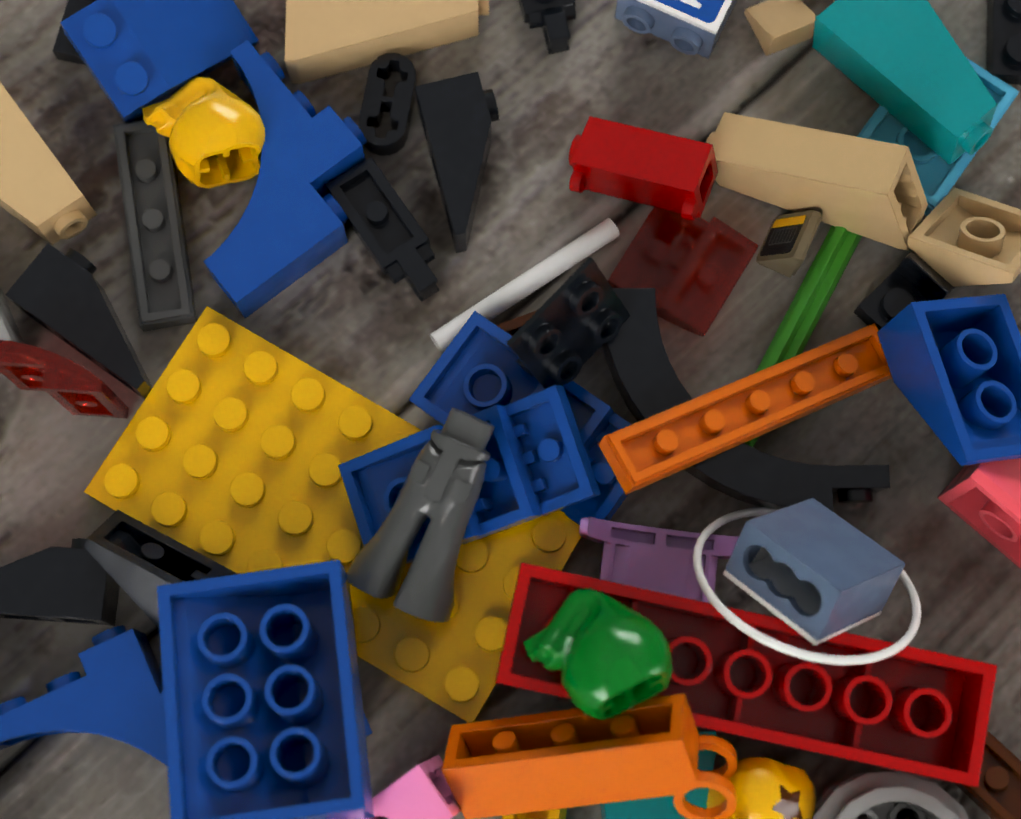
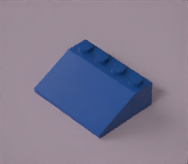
[157,560,374,819]

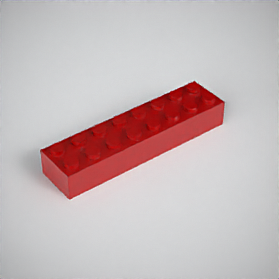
[495,562,998,787]

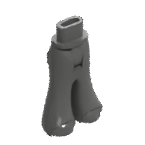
[347,408,494,622]

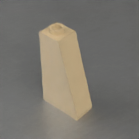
[284,0,489,84]
[0,82,97,245]
[706,112,928,251]

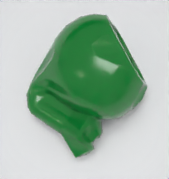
[523,588,673,720]

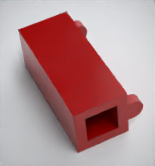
[569,116,718,221]

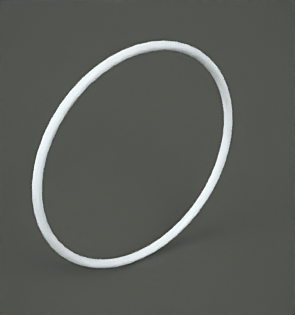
[693,507,921,665]

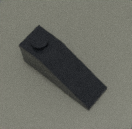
[415,72,499,253]
[5,243,152,400]
[84,510,238,628]
[0,538,120,626]

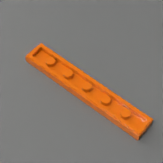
[598,323,892,495]

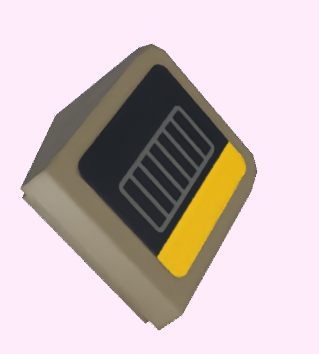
[756,210,822,278]

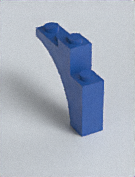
[203,40,367,319]
[0,625,168,767]

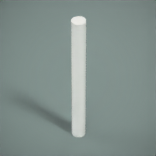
[430,218,620,353]

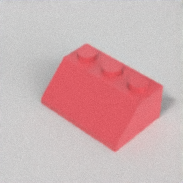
[937,458,1021,569]

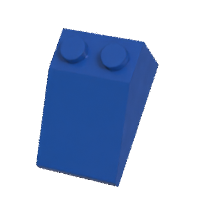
[60,0,259,123]
[877,294,1021,466]

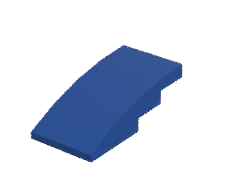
[408,311,632,525]
[338,385,601,564]

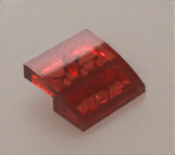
[607,207,759,337]
[0,340,129,419]

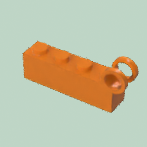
[442,693,737,819]

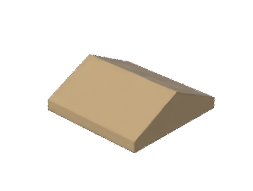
[907,187,1021,287]

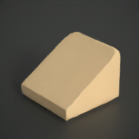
[744,0,816,56]

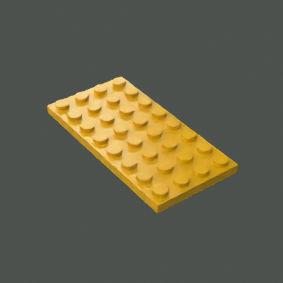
[84,306,582,723]

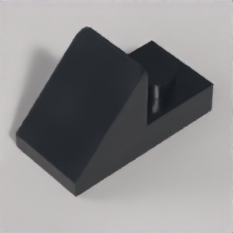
[854,251,956,330]

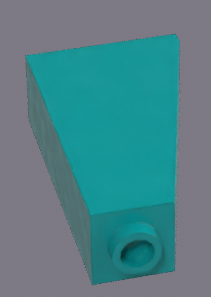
[812,0,997,165]

